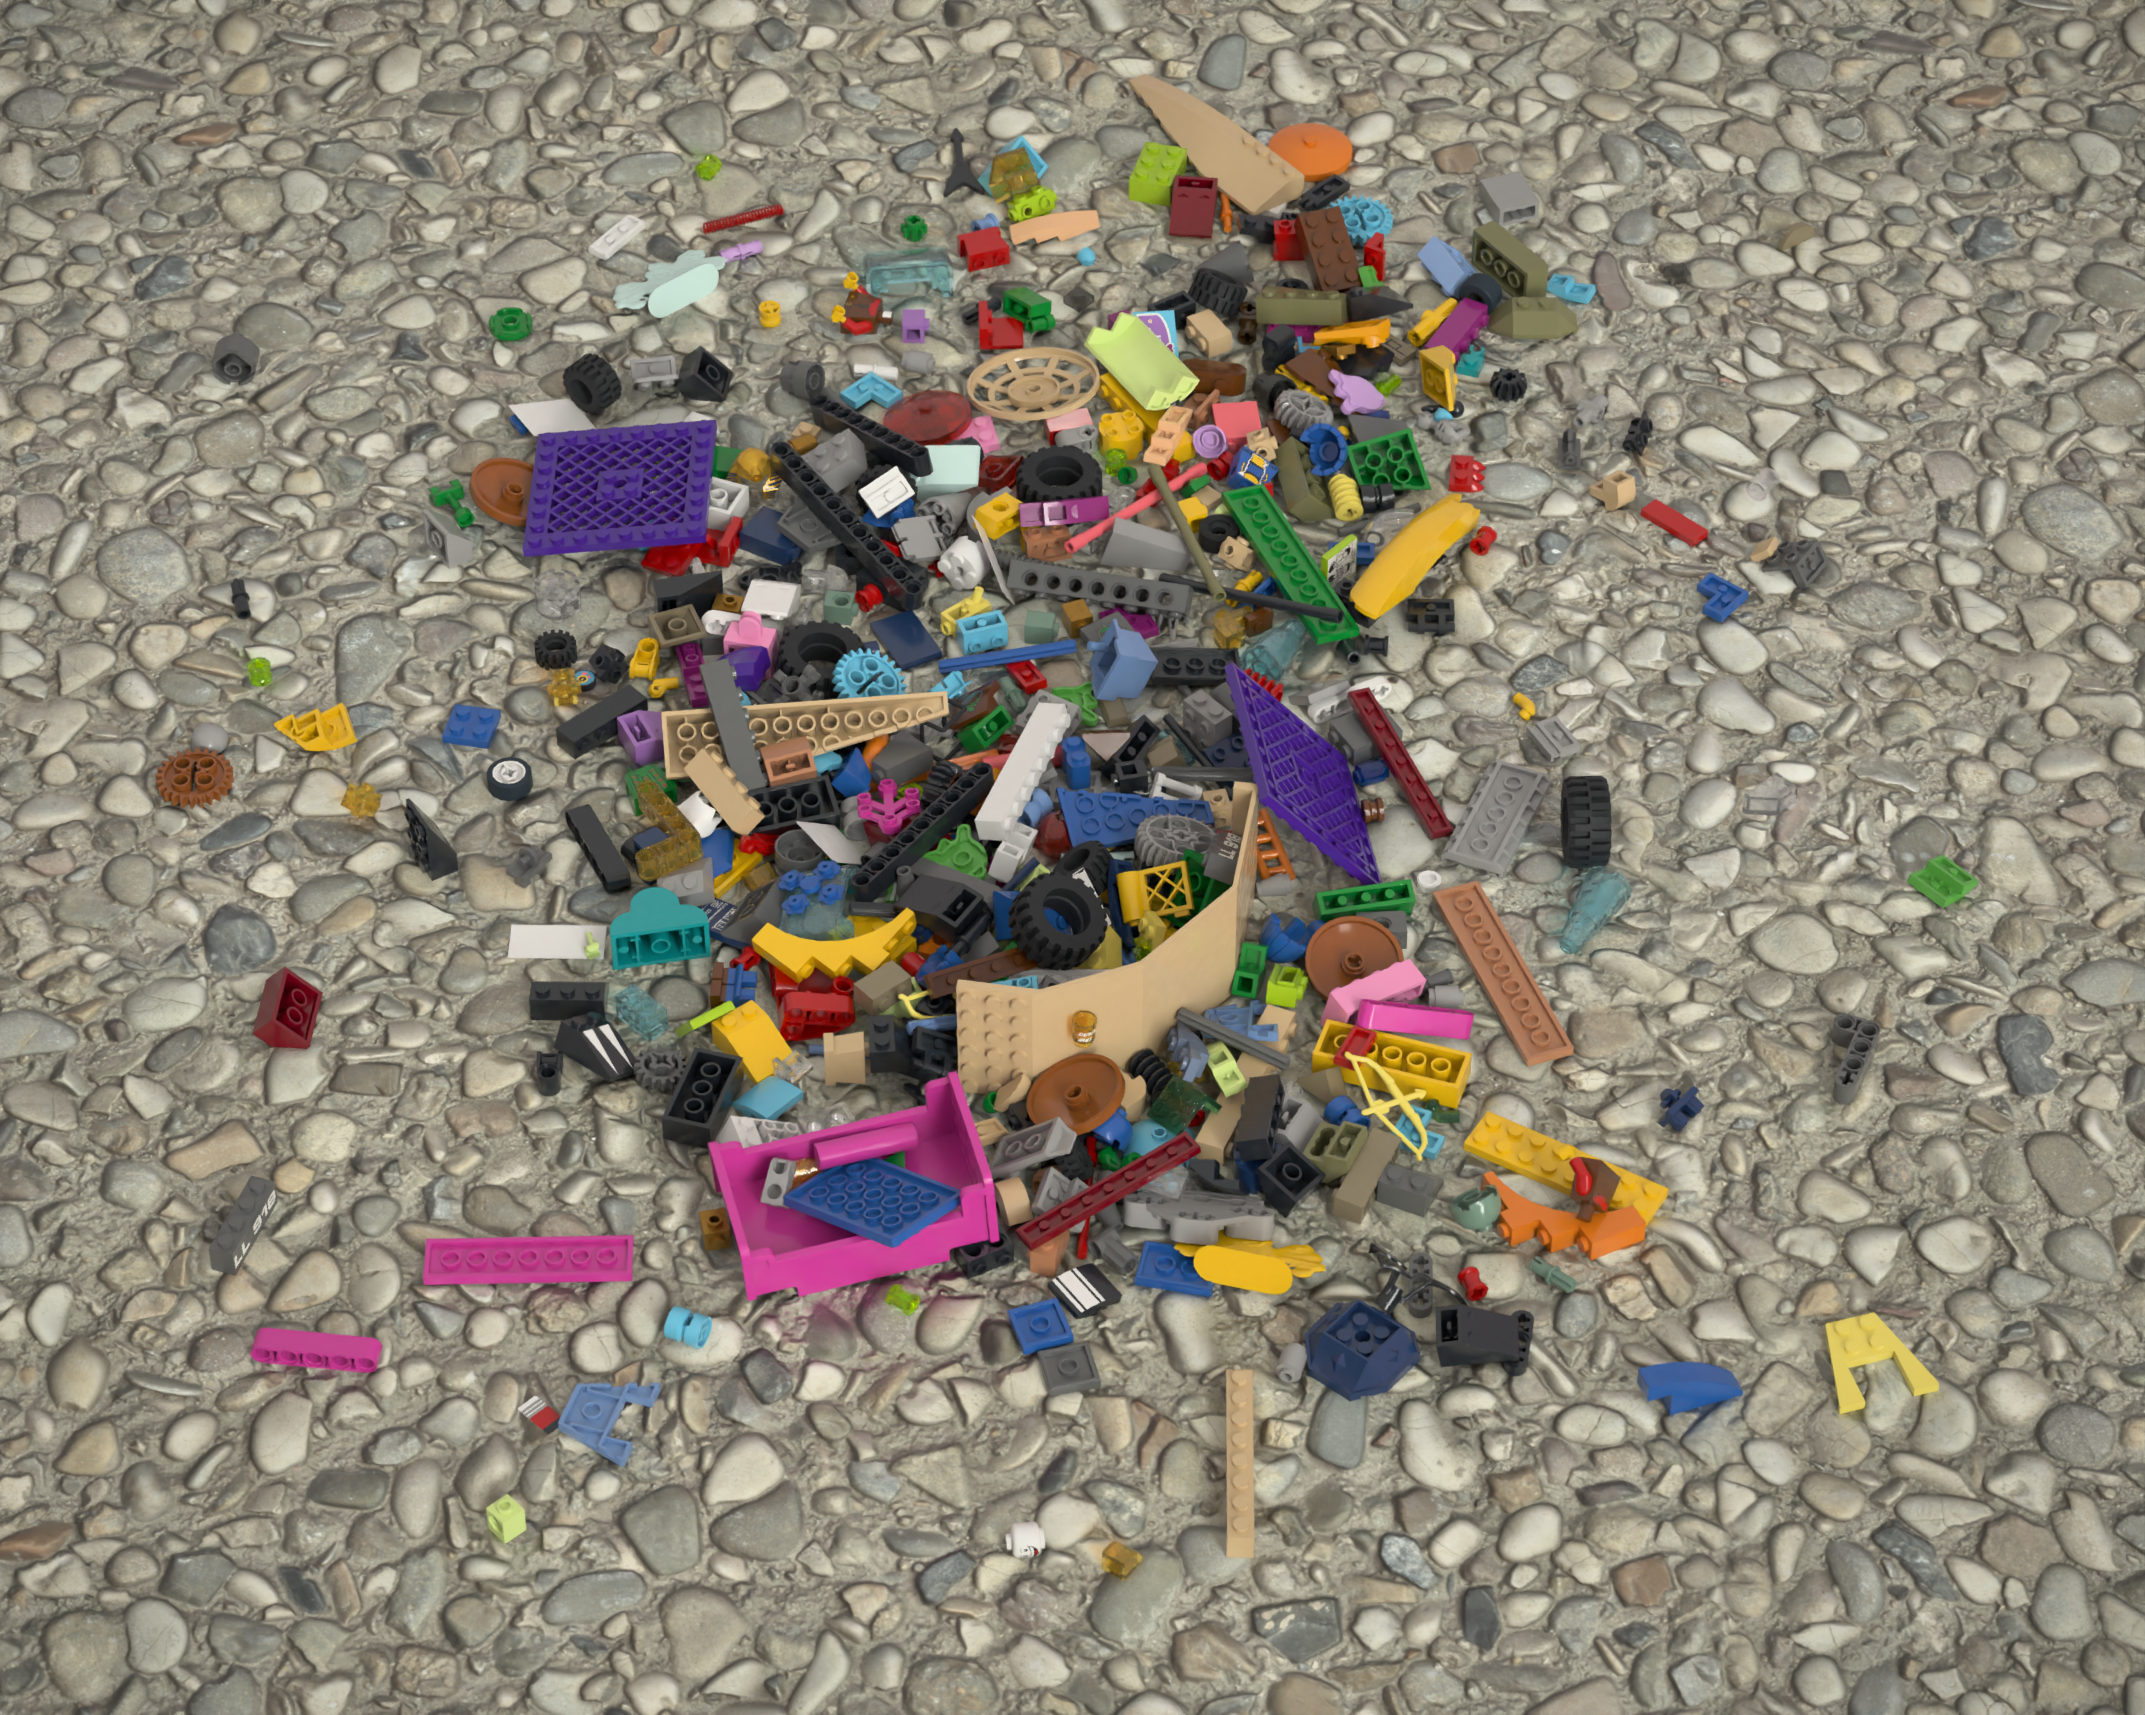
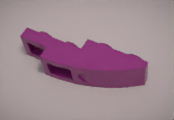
[1018,495,1110,527]
[675,643,709,708]

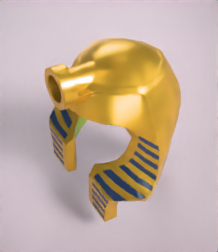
[727,447,783,499]

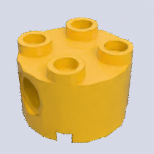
[1099,410,1143,462]

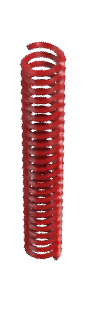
[703,203,784,235]

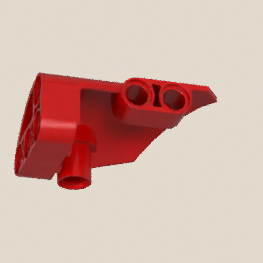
[768,961,856,1041]

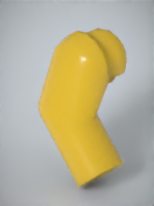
[648,677,679,698]
[1513,692,1535,721]

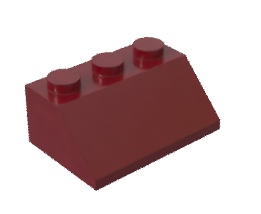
[252,967,323,1049]

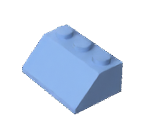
[1417,236,1477,299]

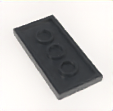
[1149,647,1243,686]

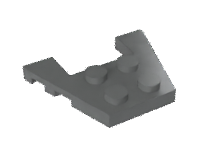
[777,496,873,554]

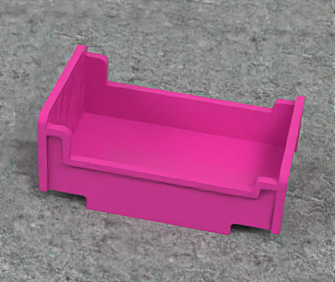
[708,1071,999,1301]

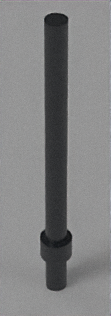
[1163,714,1233,801]

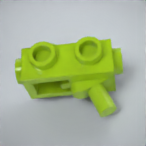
[1007,185,1057,223]

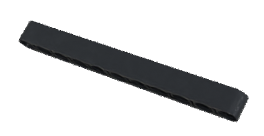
[770,441,924,610]

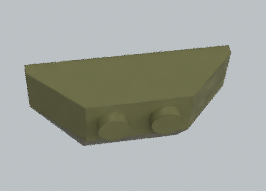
[1489,297,1578,339]

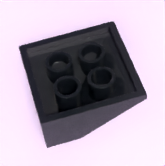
[1343,286,1413,322]

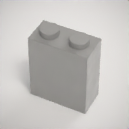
[1479,171,1540,226]

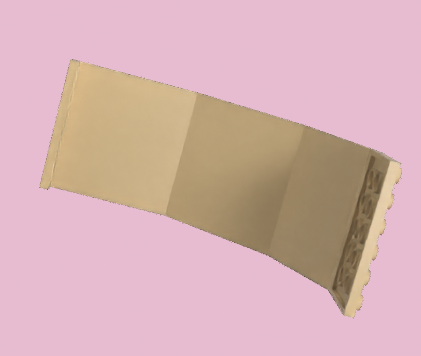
[956,781,1259,1095]

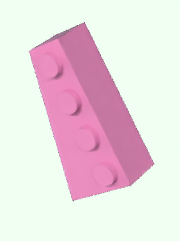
[1320,959,1426,1027]

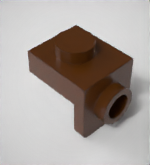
[1244,605,1274,638]

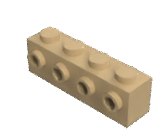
[684,748,765,835]

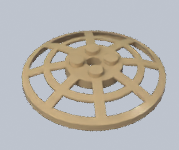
[967,347,1100,421]

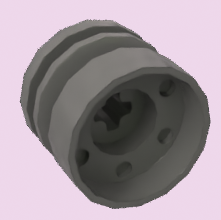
[774,829,826,894]

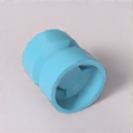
[664,1305,712,1349]

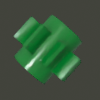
[900,215,927,242]

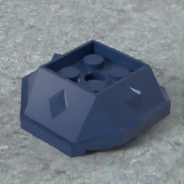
[1304,1299,1420,1401]

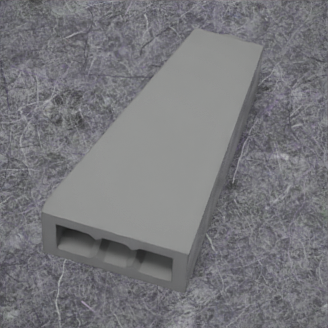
[1100,517,1194,572]

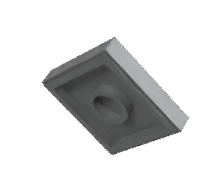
[1037,1342,1101,1397]

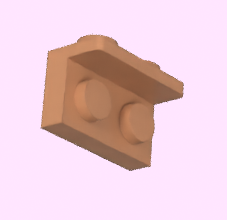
[1182,389,1221,431]
[1022,524,1072,563]

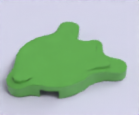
[1051,681,1098,727]
[922,824,988,880]

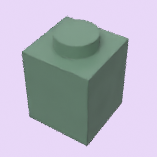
[1024,610,1059,644]

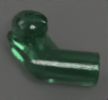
[1425,1099,1460,1123]

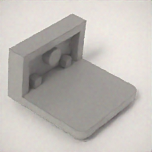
[630,355,678,390]

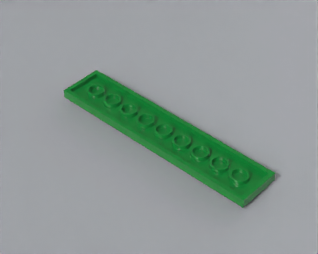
[1221,484,1360,645]

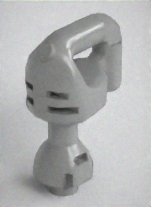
[1416,411,1470,444]

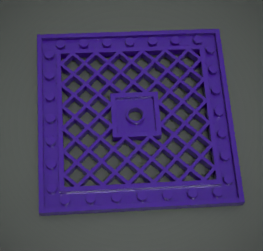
[523,420,717,557]
[1225,662,1382,886]

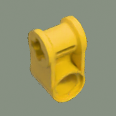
[629,638,660,681]

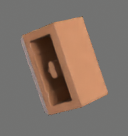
[759,736,818,787]

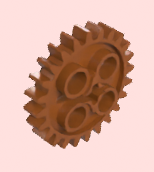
[155,747,234,809]

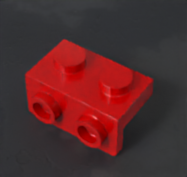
[1363,232,1386,282]

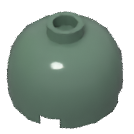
[1449,1184,1502,1232]

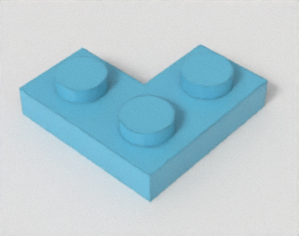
[840,372,903,409]
[1391,1104,1445,1160]

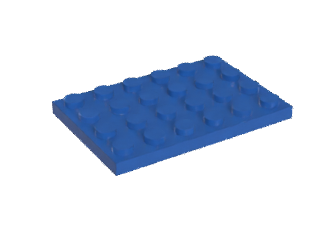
[783,1158,961,1248]

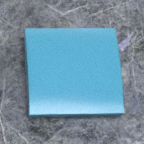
[732,1076,803,1121]

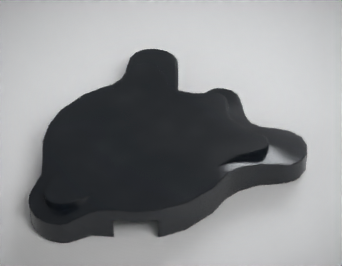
[738,561,803,602]

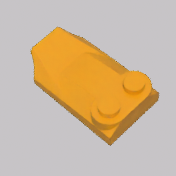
[1312,318,1391,348]

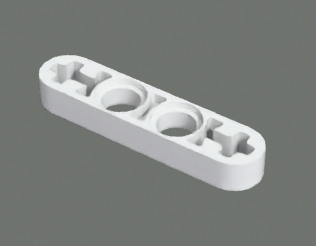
[701,610,783,642]
[1307,676,1392,724]

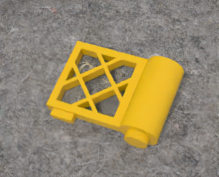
[1116,861,1195,927]

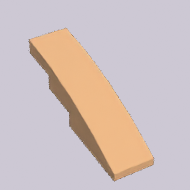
[1009,210,1100,245]
[1143,405,1193,466]

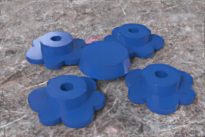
[778,860,845,915]

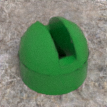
[1118,466,1138,485]
[982,1092,998,1114]

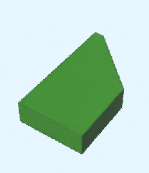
[1358,266,1385,287]

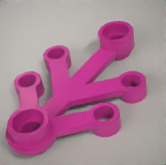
[857,779,921,835]

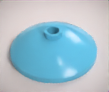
[1122,1118,1196,1177]

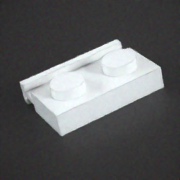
[858,466,915,519]

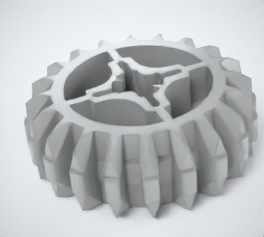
[1274,389,1334,430]

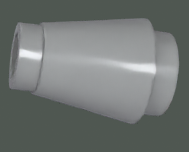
[1256,872,1292,897]

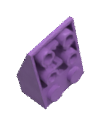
[617,710,665,766]

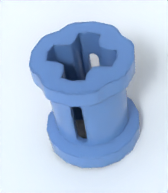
[971,213,999,232]

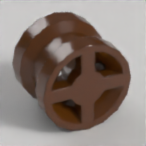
[1361,798,1385,823]

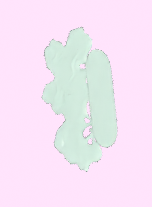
[612,250,728,318]

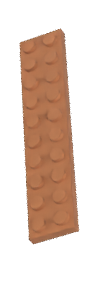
[1432,881,1574,1067]

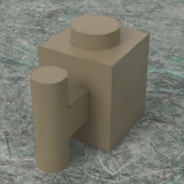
[1147,734,1188,768]

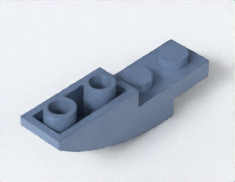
[1166,1022,1210,1083]

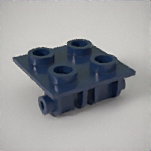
[1203,733,1250,788]

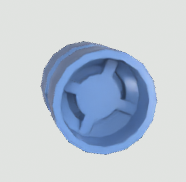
[1017,787,1053,828]

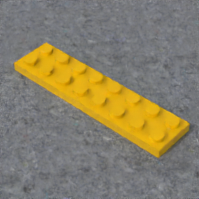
[1463,1111,1669,1226]

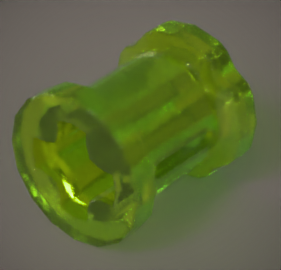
[886,1284,920,1316]

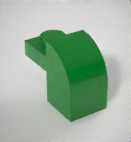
[1231,941,1269,999]

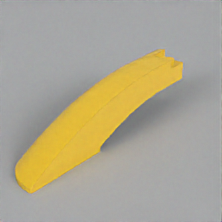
[1349,493,1480,620]

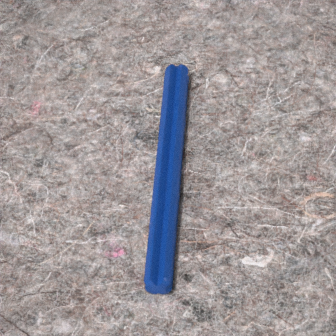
[938,639,1077,674]

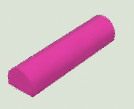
[814,1122,919,1170]

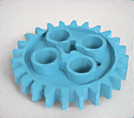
[1326,195,1393,246]
[832,648,907,699]

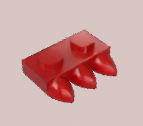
[1449,455,1486,492]

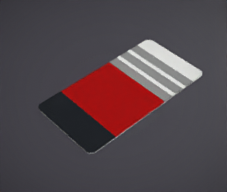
[518,1396,561,1435]

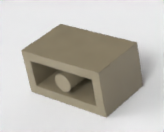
[854,960,912,1016]

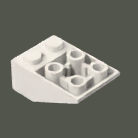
[741,579,801,620]
[718,1115,801,1148]

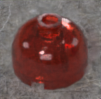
[1035,809,1071,859]

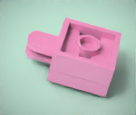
[723,611,778,681]

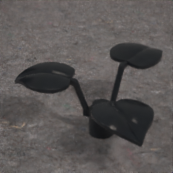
[1368,1243,1468,1314]

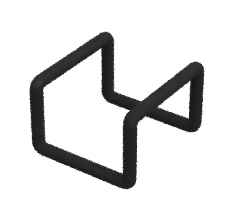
[919,698,967,762]

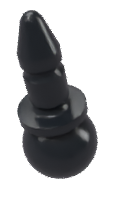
[1421,400,1464,418]

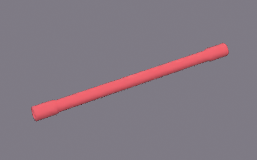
[1064,462,1208,554]

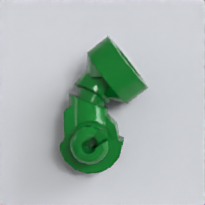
[1097,1146,1141,1172]

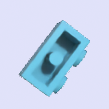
[956,610,1008,656]

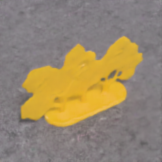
[1173,1229,1326,1295]

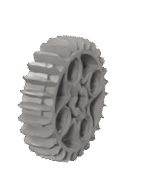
[1134,813,1219,876]

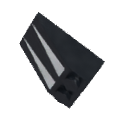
[554,1012,635,1082]

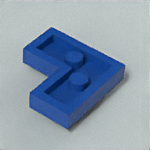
[1697,572,1748,623]

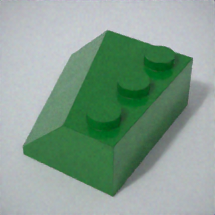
[1346,428,1431,490]

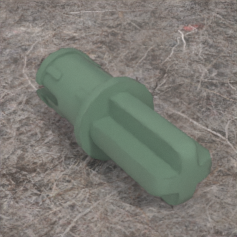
[999,677,1027,714]
[1529,1256,1577,1293]

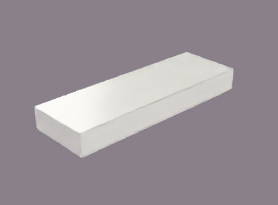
[588,214,646,261]

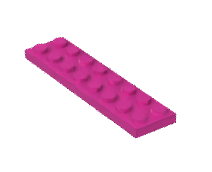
[423,1235,634,1285]

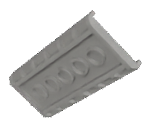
[1441,759,1551,879]

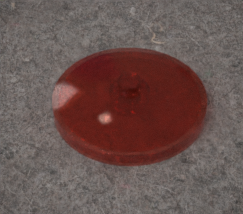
[883,390,972,446]

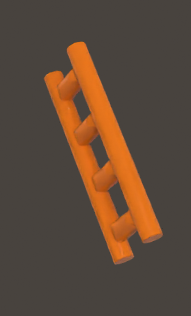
[1257,808,1296,881]

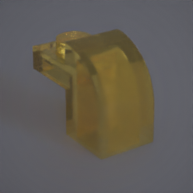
[1213,605,1253,649]

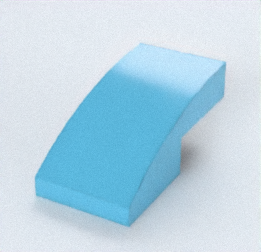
[1546,274,1596,304]

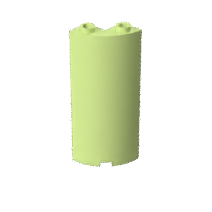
[1084,312,1200,410]

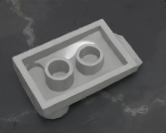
[989,1117,1077,1181]

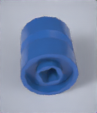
[1323,1095,1371,1131]

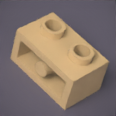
[1185,309,1232,358]

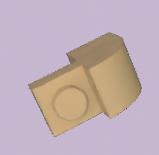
[1589,470,1636,511]
[1119,1070,1146,1123]
[994,1176,1034,1226]

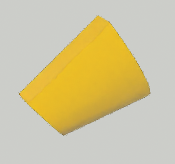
[273,703,358,751]

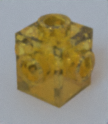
[547,667,582,706]
[340,782,383,818]

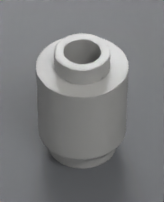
[901,350,936,375]
[1428,985,1464,1009]
[1275,1343,1307,1382]

